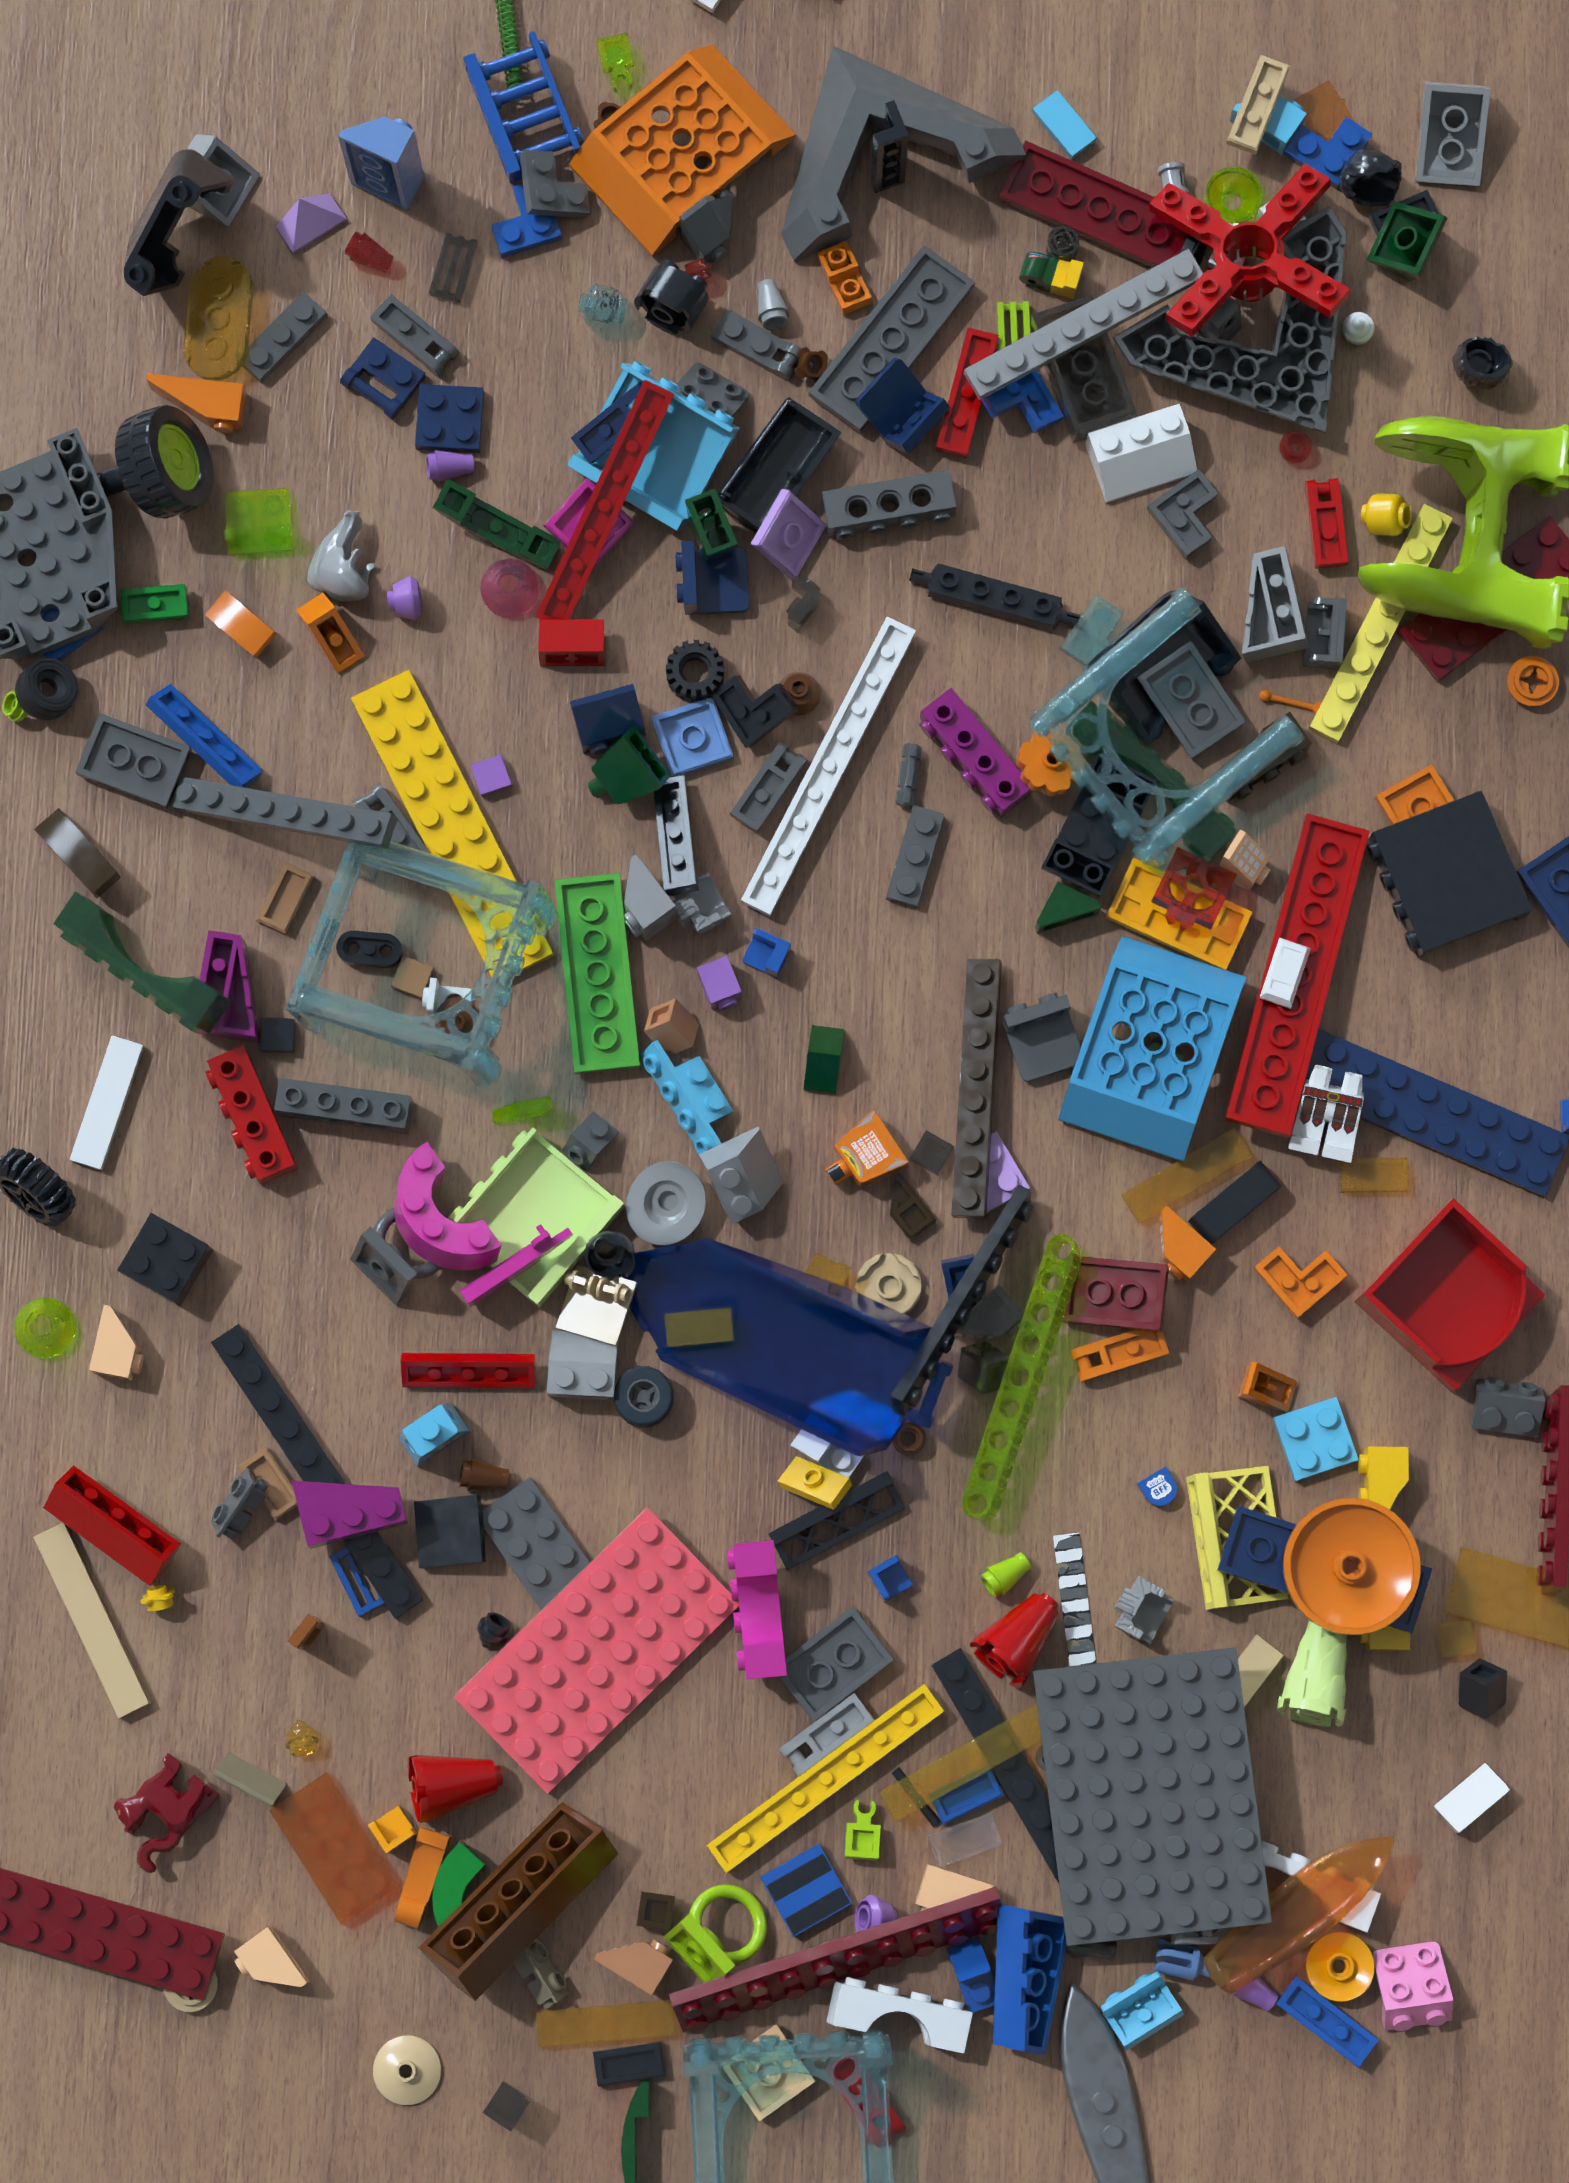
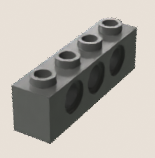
[822,470,956,540]
[274,1078,413,1134]

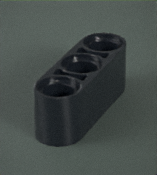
[1188,1160,1282,1245]

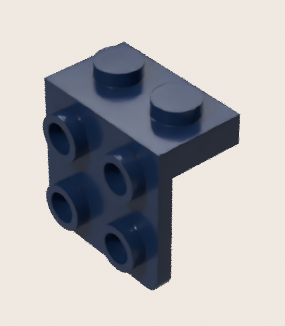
[856,358,951,454]
[675,541,749,615]

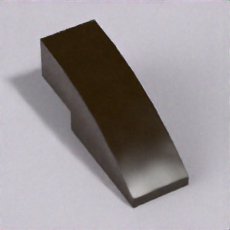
[34,808,121,899]

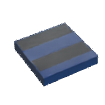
[760,1843,852,1937]

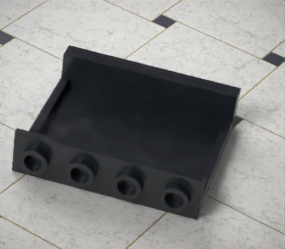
[1367,790,1532,958]

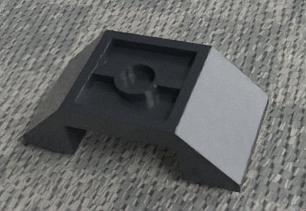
[1041,753,1157,897]

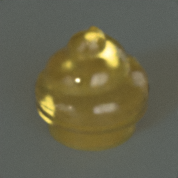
[284,1720,319,1757]

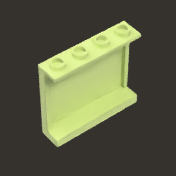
[448,1128,625,1308]

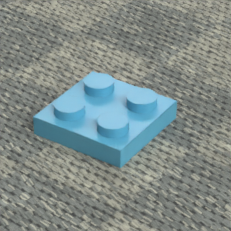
[1272,1397,1359,1482]

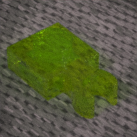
[596,33,634,93]

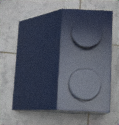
[570,684,646,755]

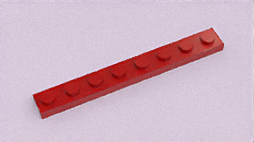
[535,379,674,620]

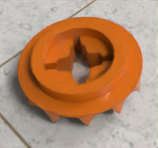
[1506,656,1559,707]

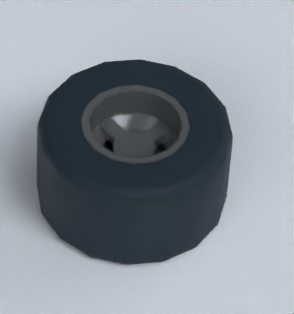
[614,1366,674,1428]

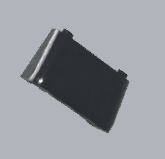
[124,149,236,296]
[1083,590,1242,744]

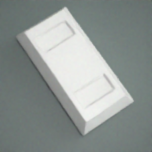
[1259,938,1311,1009]

